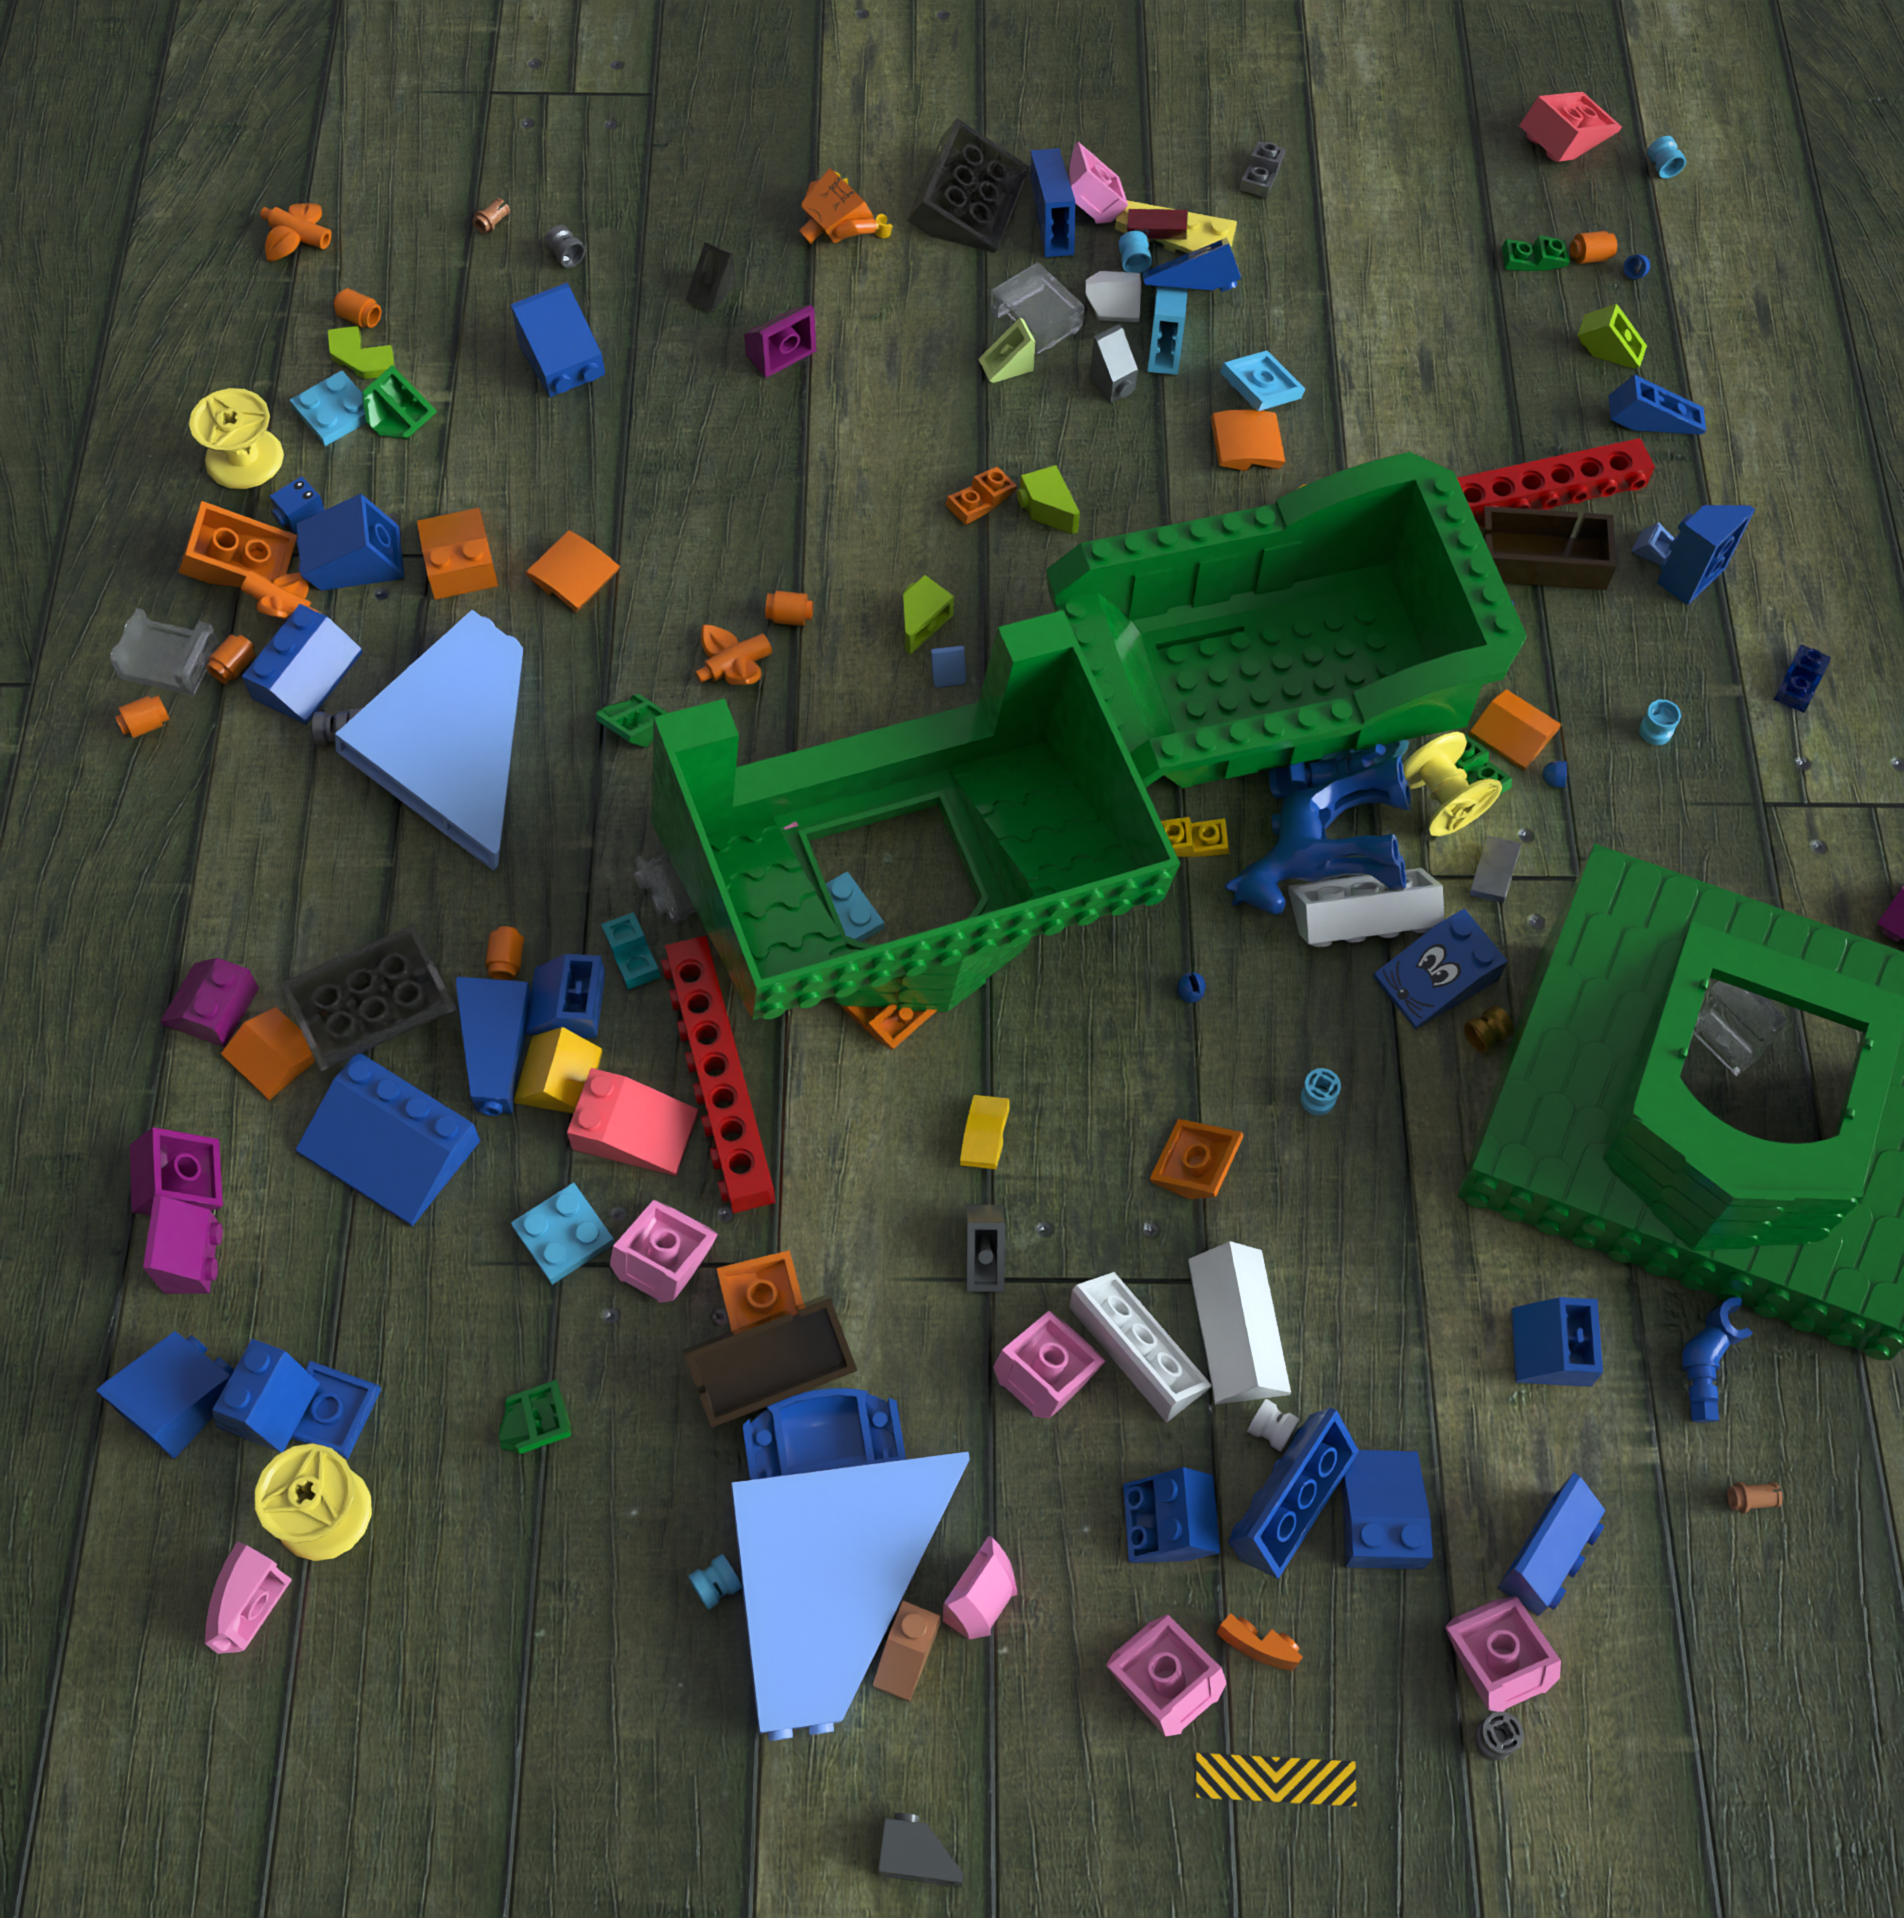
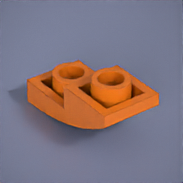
[945,467,1017,525]
[1216,1613,1303,1671]

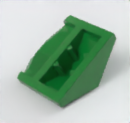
[362,365,437,440]
[595,694,668,748]
[498,1379,571,1454]

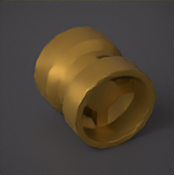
[1463,1005,1515,1053]

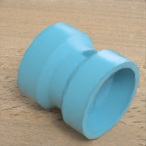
[1647,136,1687,178]
[1118,231,1152,273]
[1639,699,1681,745]
[1300,1068,1341,1116]
[688,1554,742,1610]

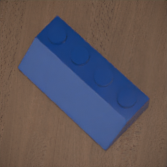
[1228,1407,1359,1579]

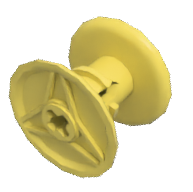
[189,388,284,489]
[1403,732,1502,837]
[255,1443,372,1561]

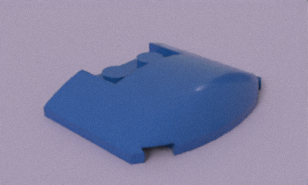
[742,1388,906,1480]

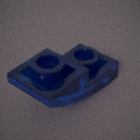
[1773,644,1832,713]

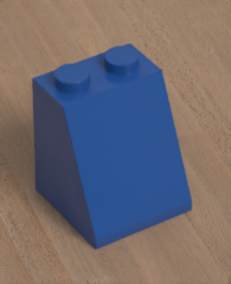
[510,283,605,397]
[296,493,405,591]
[96,1331,234,1459]
[212,1338,320,1453]

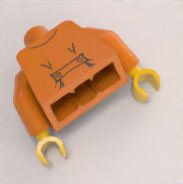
[798,168,893,244]

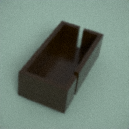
[1478,506,1617,590]
[683,1294,858,1428]

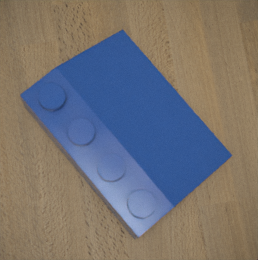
[296,1051,480,1227]

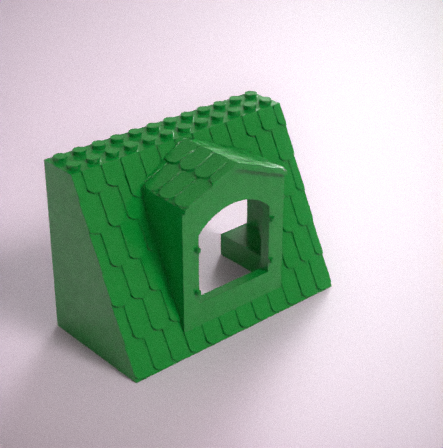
[651,610,1180,1020]
[1457,843,1904,1361]

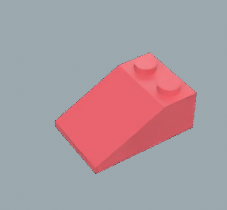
[1519,92,1622,162]
[567,1068,699,1176]

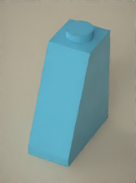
[1148,286,1188,375]

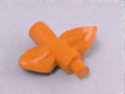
[260,203,332,262]
[240,570,321,620]
[695,624,773,685]

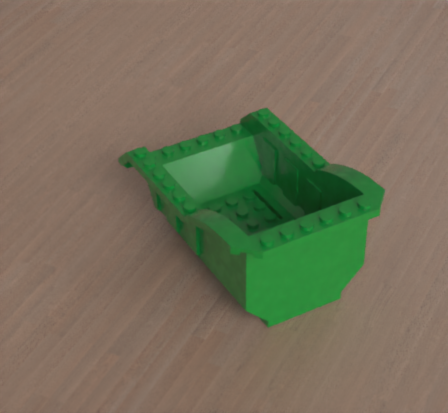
[1046,452,1527,789]

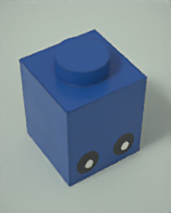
[270,476,325,535]

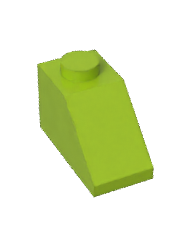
[1577,303,1647,369]
[1017,465,1080,534]
[903,575,954,655]

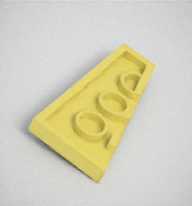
[1115,200,1237,253]

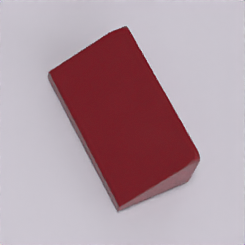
[1127,209,1188,240]

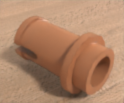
[473,198,510,234]
[1727,1482,1783,1514]

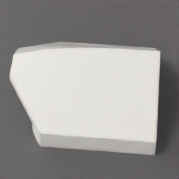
[1085,271,1141,322]

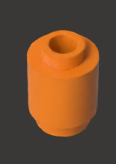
[1569,231,1617,264]
[333,288,382,328]
[765,591,814,626]
[206,635,256,684]
[115,695,170,738]
[485,926,524,981]

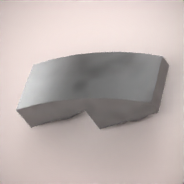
[1239,141,1286,198]
[1470,836,1522,903]

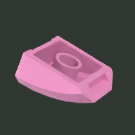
[1069,142,1128,224]
[610,1200,718,1303]
[993,1311,1106,1419]
[943,1536,1017,1639]
[205,1541,292,1654]
[1445,1596,1561,1712]
[1106,1614,1227,1736]

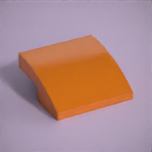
[1210,410,1285,471]
[525,530,620,613]
[841,1004,937,1051]

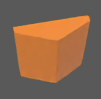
[1469,689,1562,771]
[221,1007,324,1101]
[1150,1119,1244,1199]
[716,1250,803,1331]

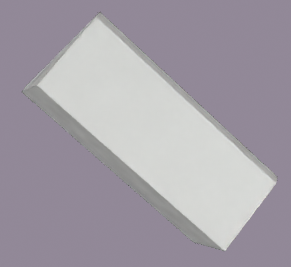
[1188,1241,1291,1405]
[1069,1272,1212,1423]

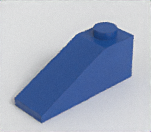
[1608,374,1707,435]

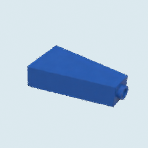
[1030,148,1075,257]
[456,977,531,1116]

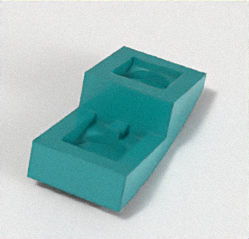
[601,912,661,990]

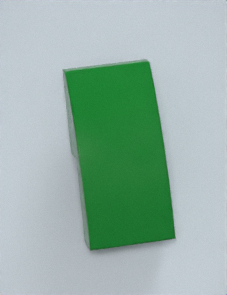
[1501,235,1570,271]
[1454,735,1512,795]

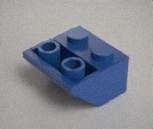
[525,954,606,1039]
[1511,1297,1603,1387]
[1123,1467,1220,1563]

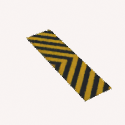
[1196,1753,1357,1806]

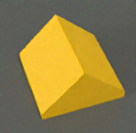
[514,1027,602,1114]

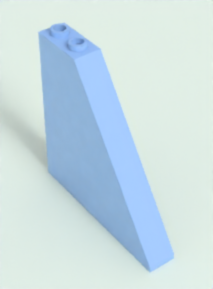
[335,610,523,871]
[731,1452,970,1741]

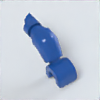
[1269,744,1386,799]
[1682,1297,1753,1423]

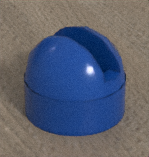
[1623,254,1651,279]
[1543,761,1567,788]
[1177,972,1206,1003]

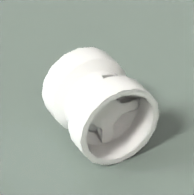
[1247,1399,1300,1452]

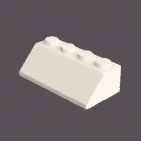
[1288,868,1444,947]

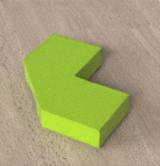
[328,326,395,379]

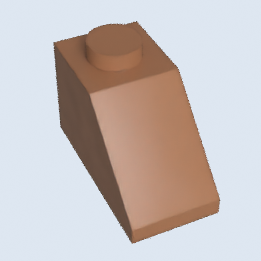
[872,1601,940,1702]

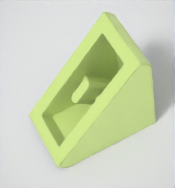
[979,318,1035,383]

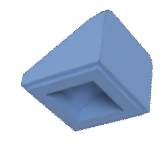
[1631,522,1674,565]
[931,646,966,688]

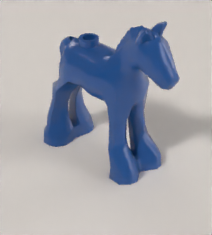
[1224,756,1412,915]

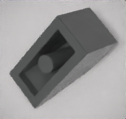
[1089,324,1138,403]
[966,1205,1005,1292]
[878,1813,963,1888]

